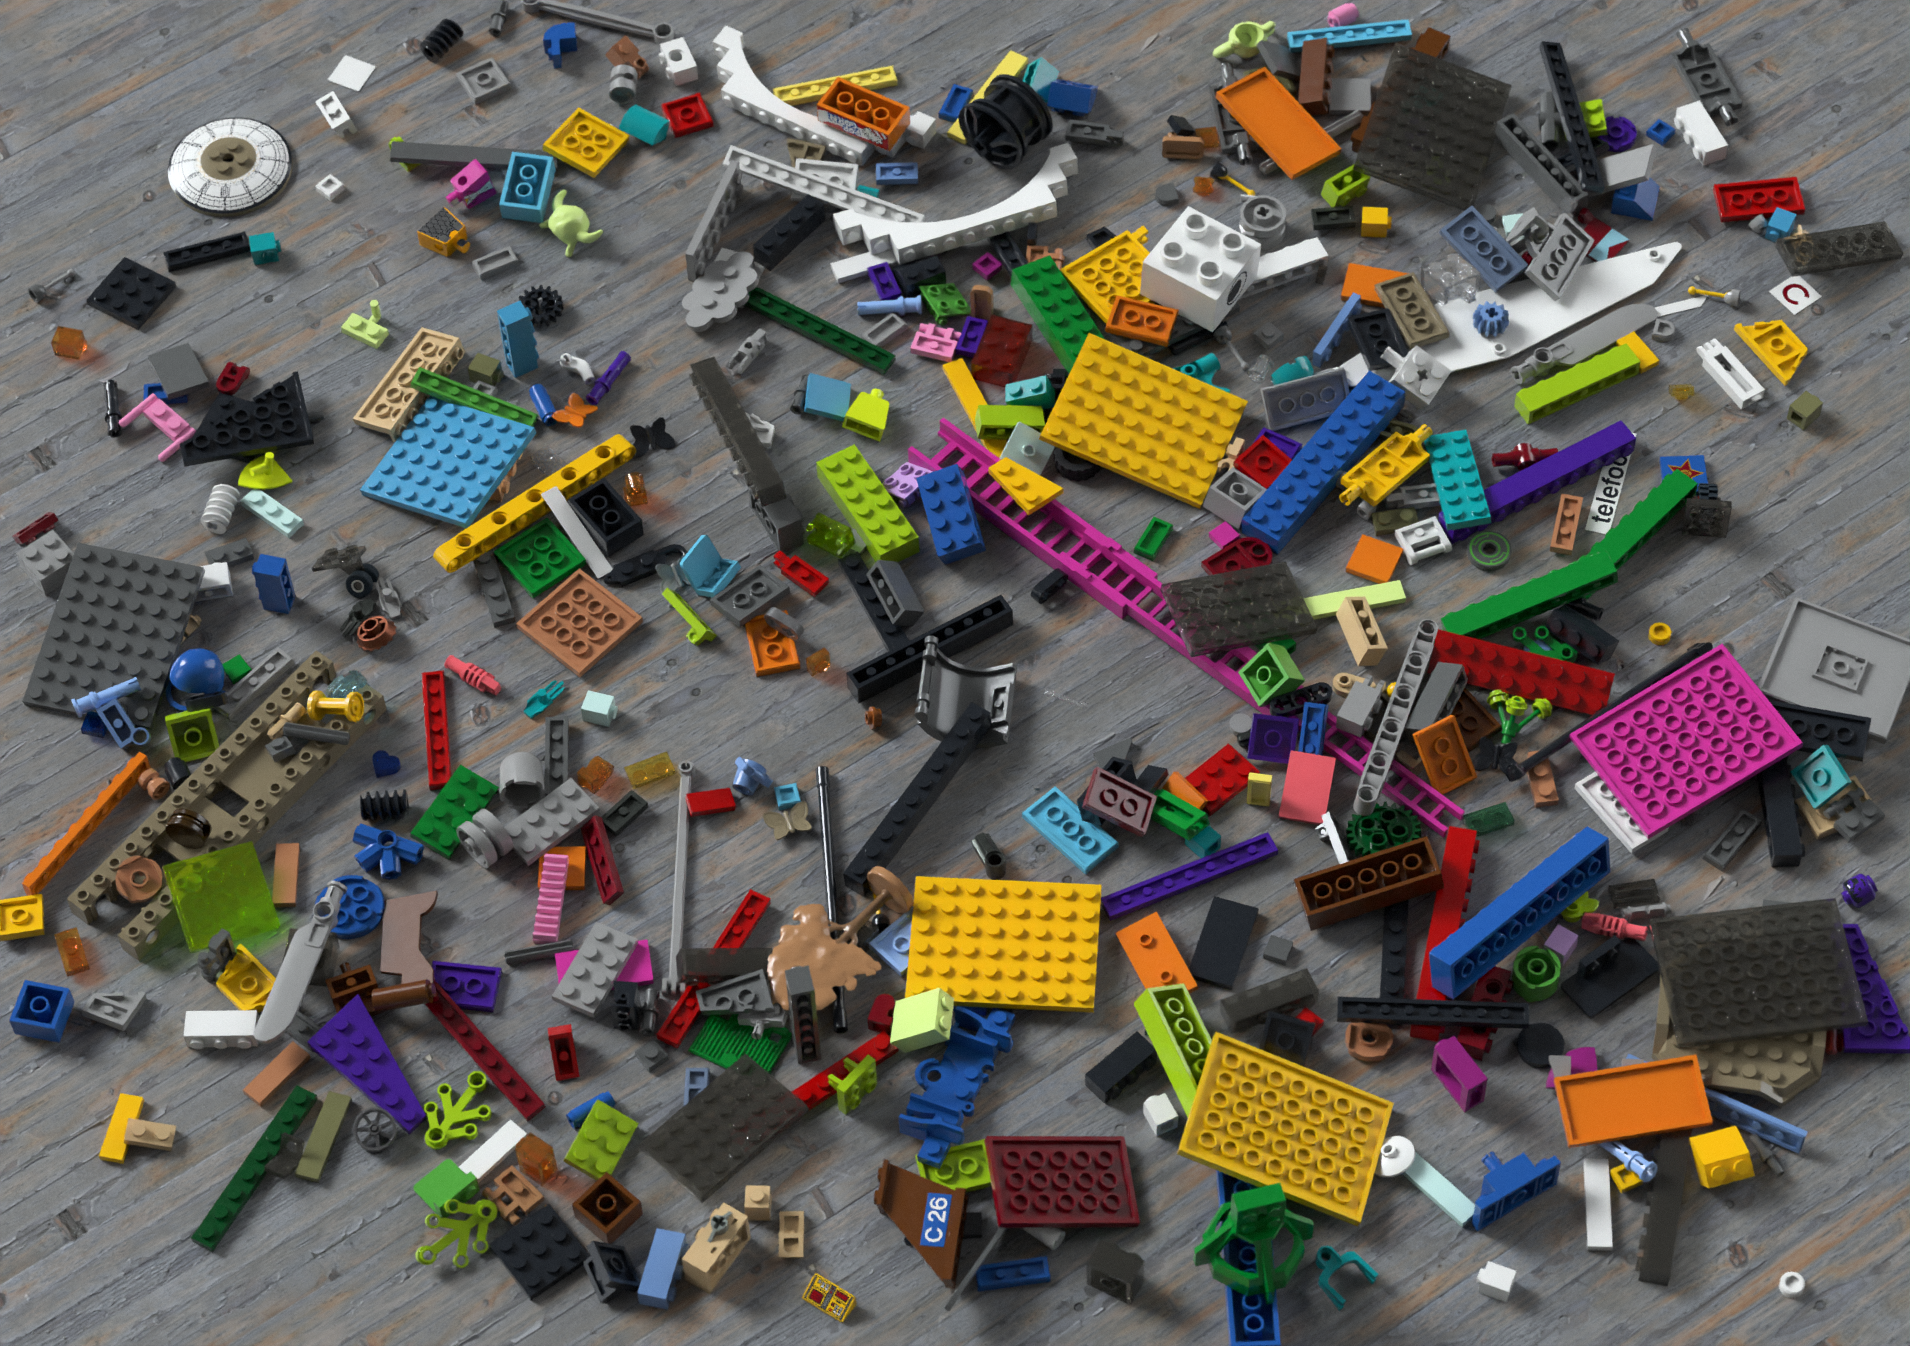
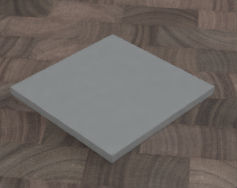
[1758,597,1910,744]

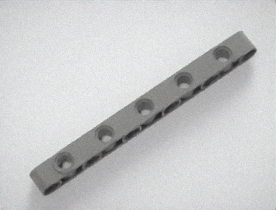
[1353,619,1439,816]

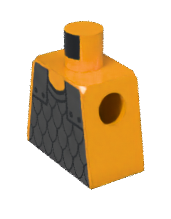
[417,207,470,257]

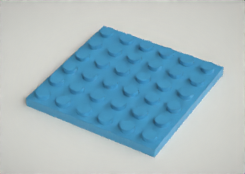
[360,396,537,528]

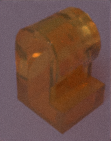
[623,472,648,506]
[577,756,614,795]

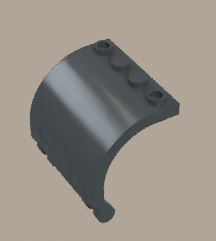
[915,636,1017,749]

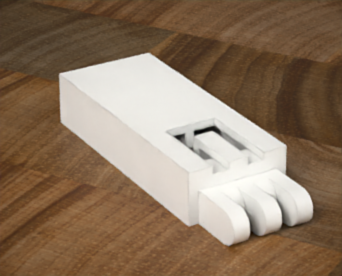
[1696,338,1765,410]

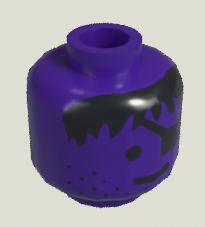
[1841,873,1878,908]

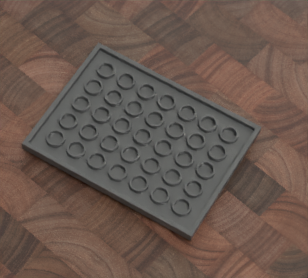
[22,543,205,731]

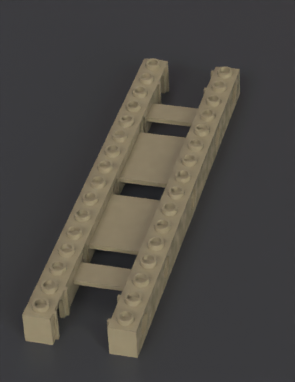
[67,650,387,961]

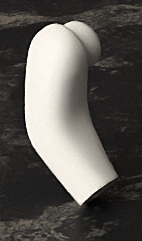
[560,353,595,385]

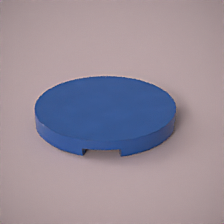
[315,875,385,939]

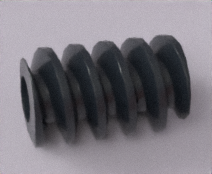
[420,19,464,63]
[360,789,409,821]

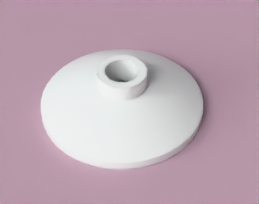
[1375,1136,1415,1177]

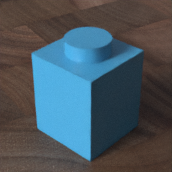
[1765,207,1797,245]

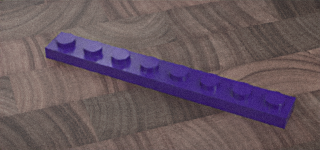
[1101,832,1278,921]

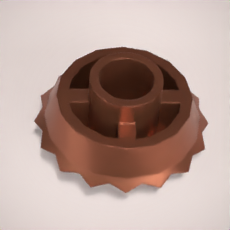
[356,616,397,652]

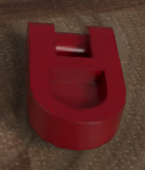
[216,361,250,396]

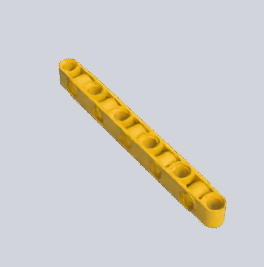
[433,434,636,573]

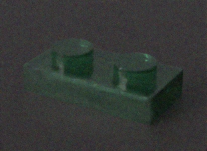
[1462,802,1515,837]

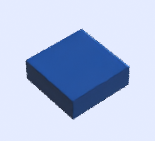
[1646,119,1676,146]

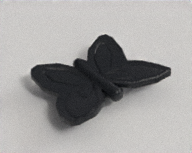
[630,417,676,458]
[1472,737,1518,774]

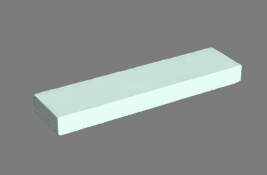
[1402,1152,1475,1227]

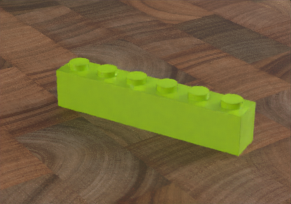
[1514,343,1641,425]

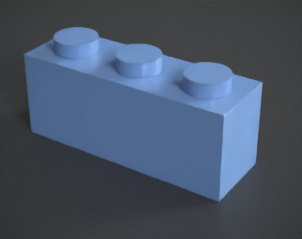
[637,1228,690,1310]

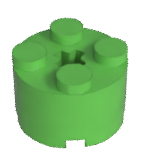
[1511,946,1561,1003]

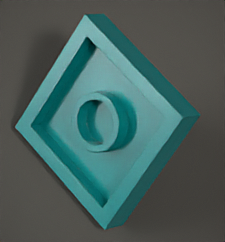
[1791,745,1852,809]

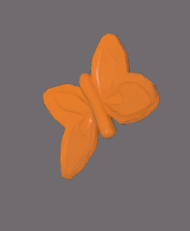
[552,393,598,428]

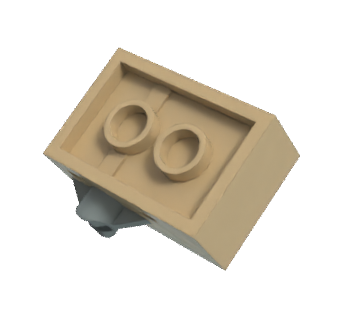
[682,1202,751,1294]

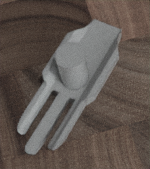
[375,577,402,620]

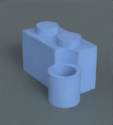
[96,698,151,751]

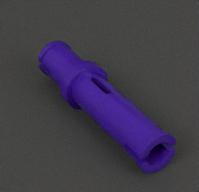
[586,351,631,406]

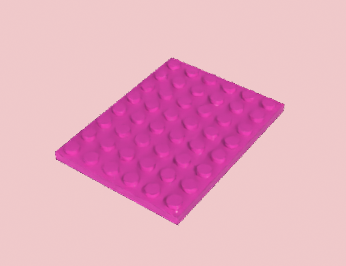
[1570,644,1803,839]

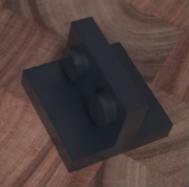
[1259,1011,1315,1067]
[583,1241,641,1304]

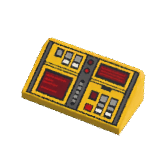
[802,1273,856,1323]

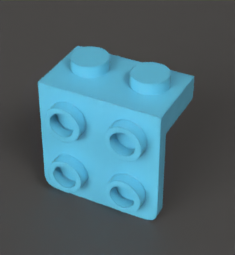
[680,535,741,598]

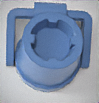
[732,757,773,795]

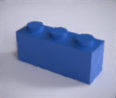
[252,554,296,614]

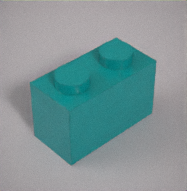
[1005,375,1055,410]

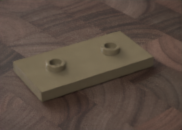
[1374,272,1450,350]

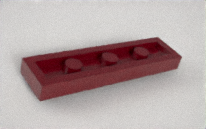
[580,815,624,905]

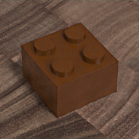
[572,1172,643,1244]

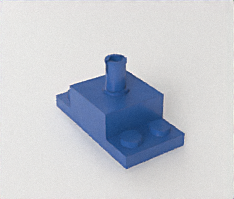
[1472,1151,1561,1232]

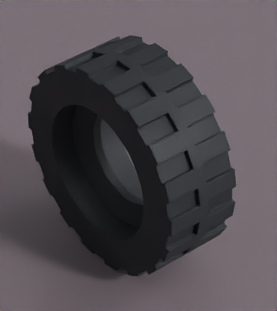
[1054,447,1101,482]

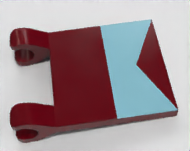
[1578,208,1629,262]

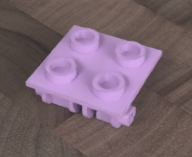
[882,462,933,508]

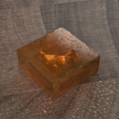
[806,647,830,677]

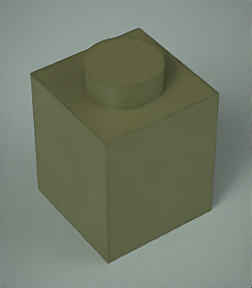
[468,353,504,386]
[1787,391,1823,431]

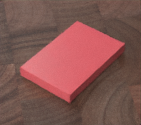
[1279,750,1336,825]

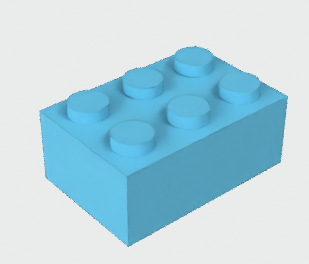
[499,152,556,223]

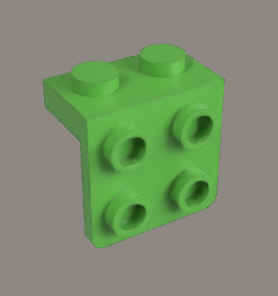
[413,1159,480,1218]

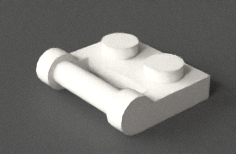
[1395,517,1452,565]

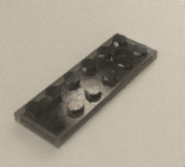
[1774,221,1904,277]

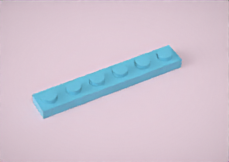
[1287,19,1412,53]

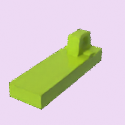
[662,588,717,646]

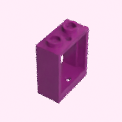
[1431,1036,1488,1113]

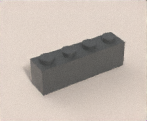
[1404,662,1468,744]

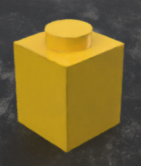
[1361,207,1392,238]

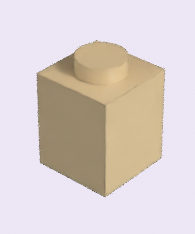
[744,1185,772,1221]

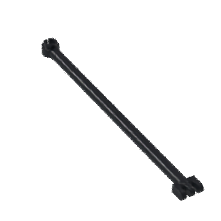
[1505,642,1713,782]

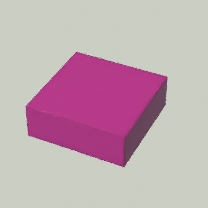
[1209,521,1240,550]

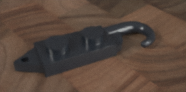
[604,544,688,587]

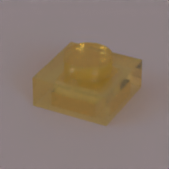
[1669,384,1694,400]

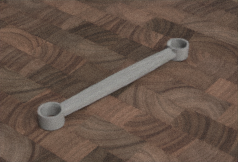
[521,0,674,45]

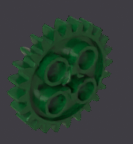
[1346,801,1422,857]

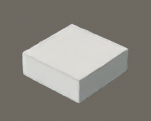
[315,174,345,201]

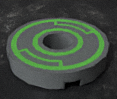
[1467,531,1512,571]

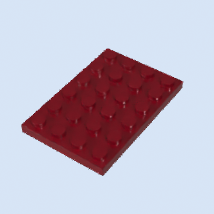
[984,1136,1140,1228]

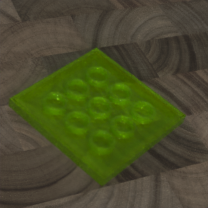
[162,841,281,954]

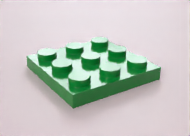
[494,517,587,599]

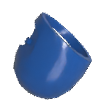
[166,648,225,712]

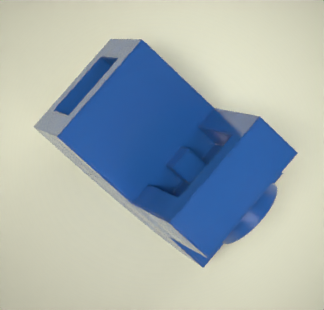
[543,22,577,69]

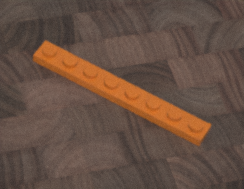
[22,752,151,896]

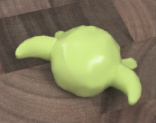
[1213,21,1276,58]
[540,190,603,258]

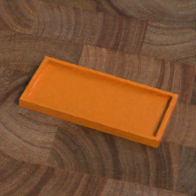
[1215,67,1342,180]
[1554,1055,1713,1148]

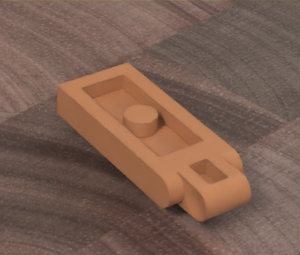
[1527,751,1559,808]

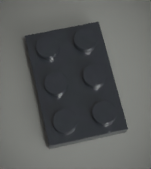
[1347,308,1408,371]

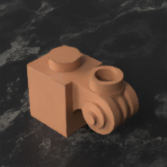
[605,35,649,79]

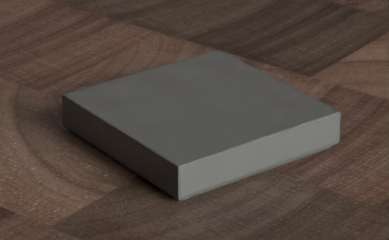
[1257,40,1301,82]

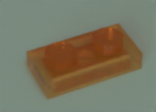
[54,927,90,977]

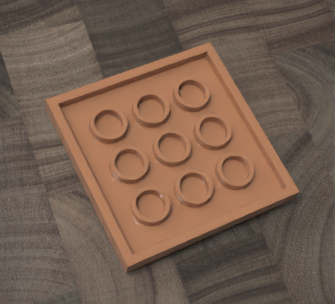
[516,568,643,678]

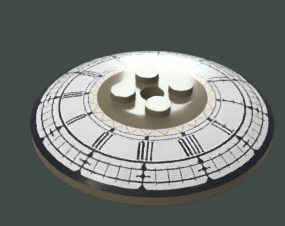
[168,117,293,217]

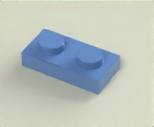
[876,162,918,185]

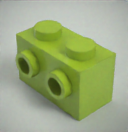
[1321,162,1371,207]

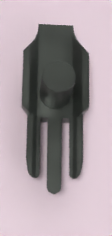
[340,598,376,637]

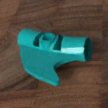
[1172,353,1230,393]

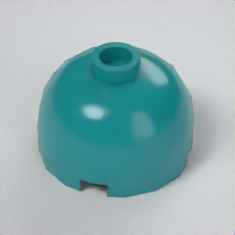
[1270,356,1314,385]

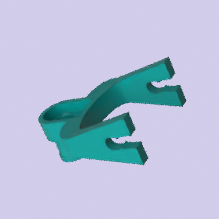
[1316,1245,1379,1311]

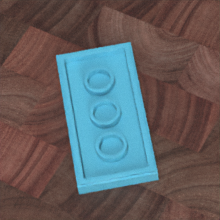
[1022,786,1119,875]

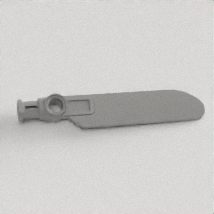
[1510,304,1658,384]
[254,881,347,1044]

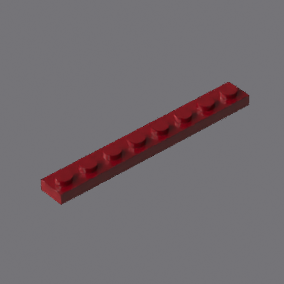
[424,979,546,1122]

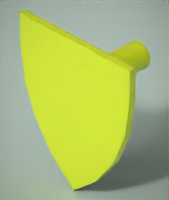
[238,452,293,490]

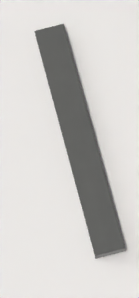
[390,141,558,172]

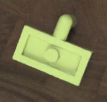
[341,300,389,349]

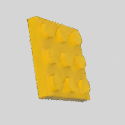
[543,107,630,178]

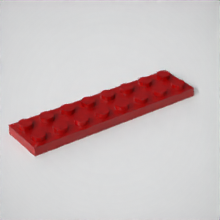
[1427,629,1615,715]

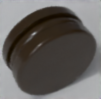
[165,808,212,849]

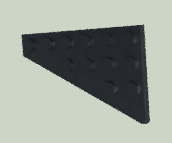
[180,371,314,467]

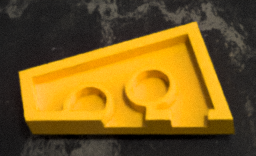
[988,457,1064,515]

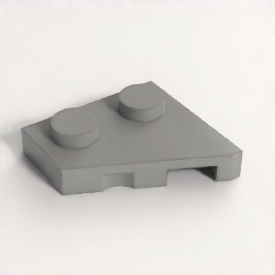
[82,992,147,1031]

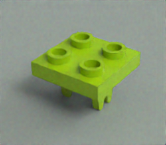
[827,1055,877,1115]

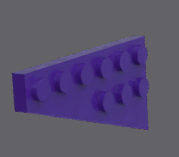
[1833,924,1910,1054]
[307,994,426,1135]

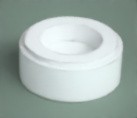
[1779,1272,1805,1298]

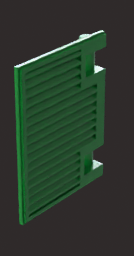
[688,1014,792,1086]

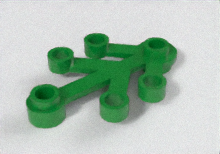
[1512,626,1577,663]

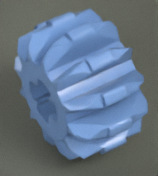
[1473,301,1509,338]

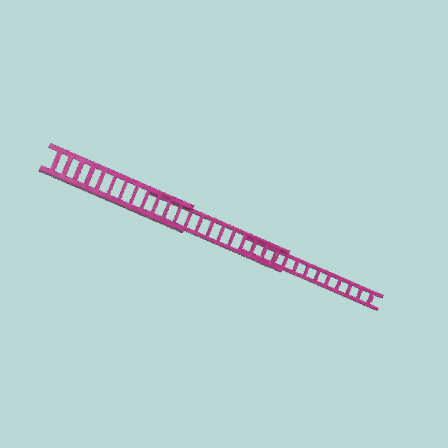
[908,417,1465,838]

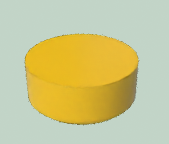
[1648,622,1672,645]

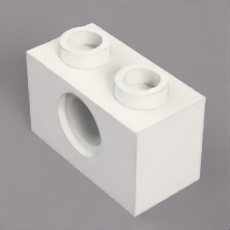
[658,37,698,86]

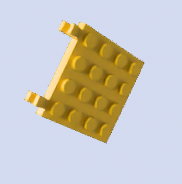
[1060,226,1155,324]

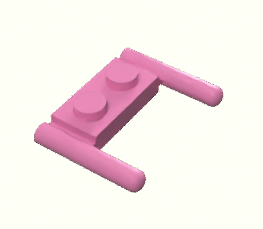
[119,393,196,462]

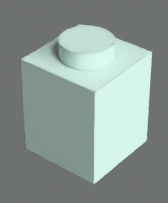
[581,690,618,727]

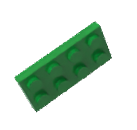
[410,764,499,860]

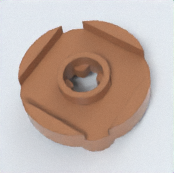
[115,856,163,903]
[1345,1023,1393,1062]

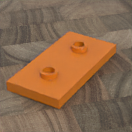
[1115,911,1199,994]

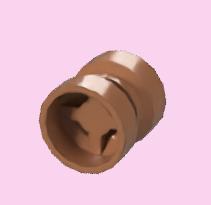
[138,768,170,800]

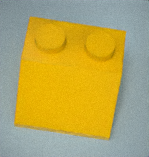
[1689,1126,1755,1188]

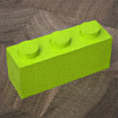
[975,405,1045,439]

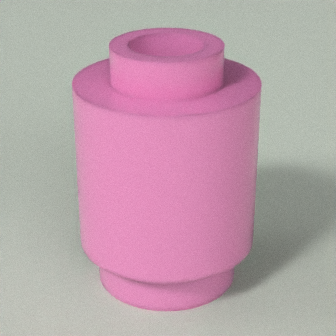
[1327,3,1359,27]

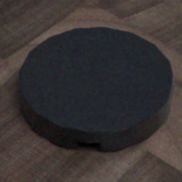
[1516,1023,1565,1068]

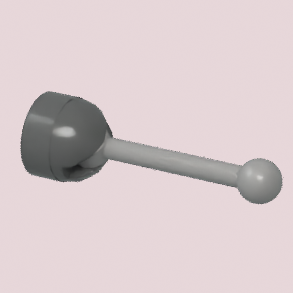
[28,269,75,303]
[1213,326,1249,371]

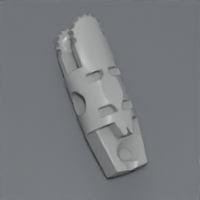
[725,329,767,374]

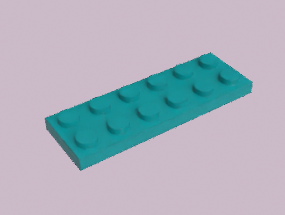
[1424,430,1491,531]

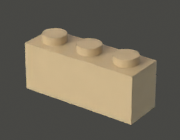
[1336,596,1388,666]

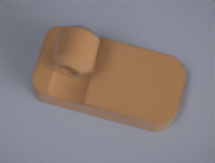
[1162,132,1204,159]
[970,285,994,326]

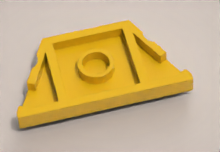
[1734,320,1808,386]
[216,943,276,1013]

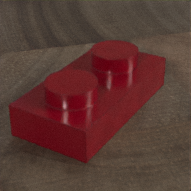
[12,512,59,545]

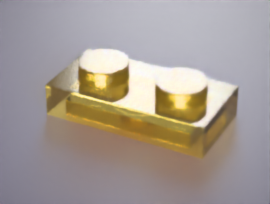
[624,751,676,790]

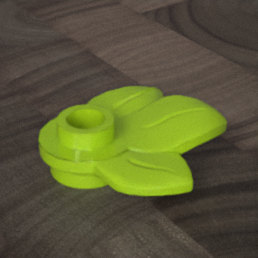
[1561,891,1599,923]

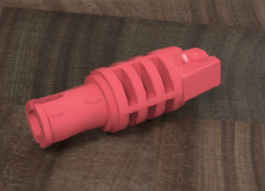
[444,655,501,696]
[1581,913,1648,941]

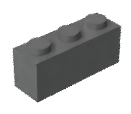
[866,560,925,626]

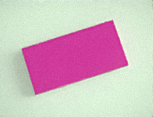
[555,939,654,990]

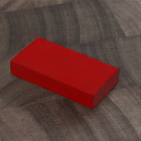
[685,787,736,817]

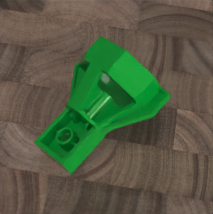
[1193,1183,1314,1304]

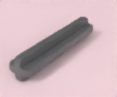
[283,722,350,745]
[504,939,574,965]

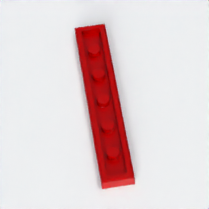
[421,670,452,791]

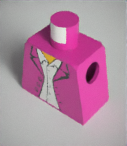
[445,159,497,208]

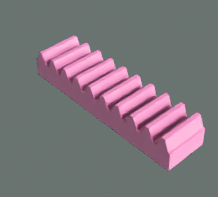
[533,854,569,944]

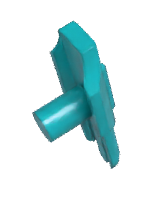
[523,680,565,719]

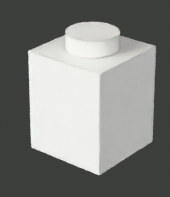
[1143,1093,1178,1137]
[1476,1261,1516,1302]

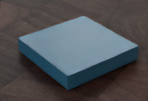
[804,373,851,421]

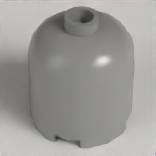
[500,752,545,810]

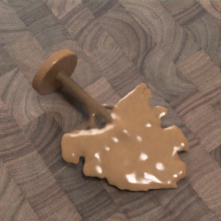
[767,866,914,1011]

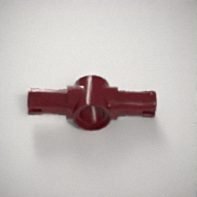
[1491,443,1558,471]

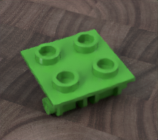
[919,283,971,326]

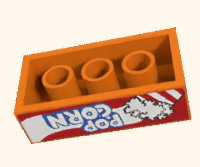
[817,77,910,152]

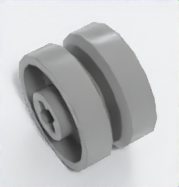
[1239,195,1286,250]
[456,809,513,868]

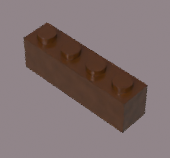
[1298,38,1335,116]

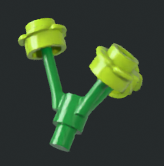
[1487,690,1552,745]

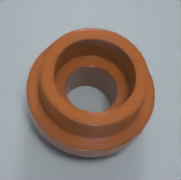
[865,706,882,729]

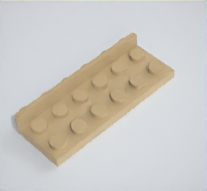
[353,327,465,443]

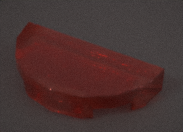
[1825,1012,1843,1056]

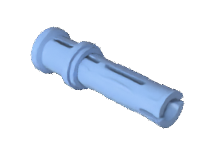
[857,295,923,316]
[71,677,141,718]
[1597,1141,1658,1182]

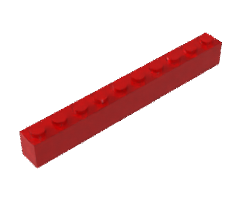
[1410,826,1480,1042]

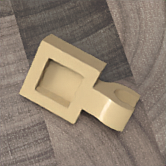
[1218,437,1245,473]

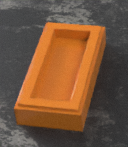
[1162,772,1208,810]

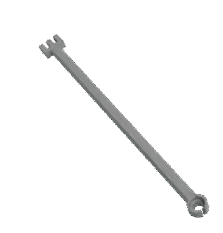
[662,761,696,995]

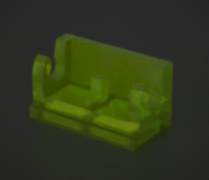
[806,512,856,559]

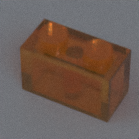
[515,1132,557,1187]

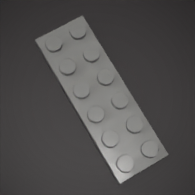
[685,160,743,281]

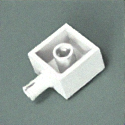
[1381,345,1451,410]

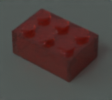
[971,315,1033,387]

